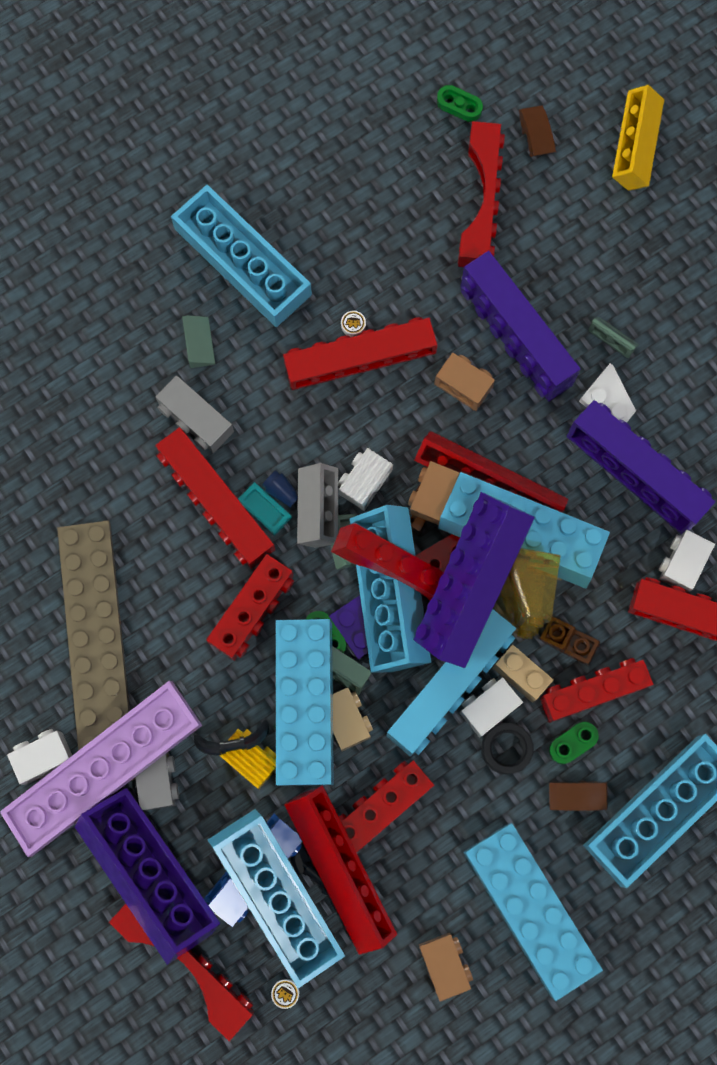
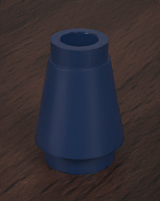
[262,470,298,508]

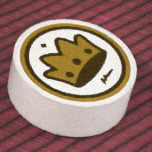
[341,311,366,337]
[271,979,299,1009]

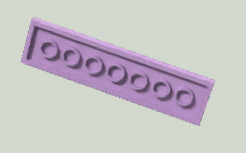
[0,681,202,857]

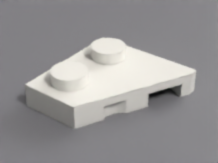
[579,363,636,423]

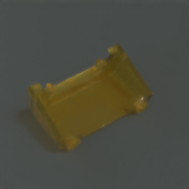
[500,548,561,639]

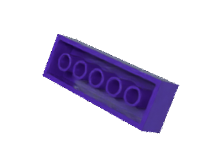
[460,251,581,402]
[566,400,716,535]
[414,492,535,668]
[75,788,221,965]

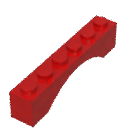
[458,121,505,267]
[331,523,444,600]
[109,904,255,1041]

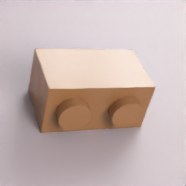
[434,353,495,411]
[408,461,460,525]
[418,933,473,1001]

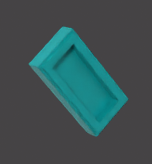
[238,482,292,536]

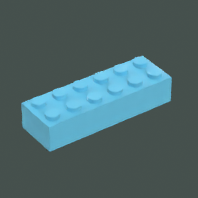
[171,185,312,328]
[438,472,610,589]
[350,505,431,673]
[386,609,516,757]
[276,619,334,786]
[583,734,717,888]
[208,809,345,988]
[463,823,603,1001]

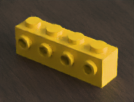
[612,84,664,191]

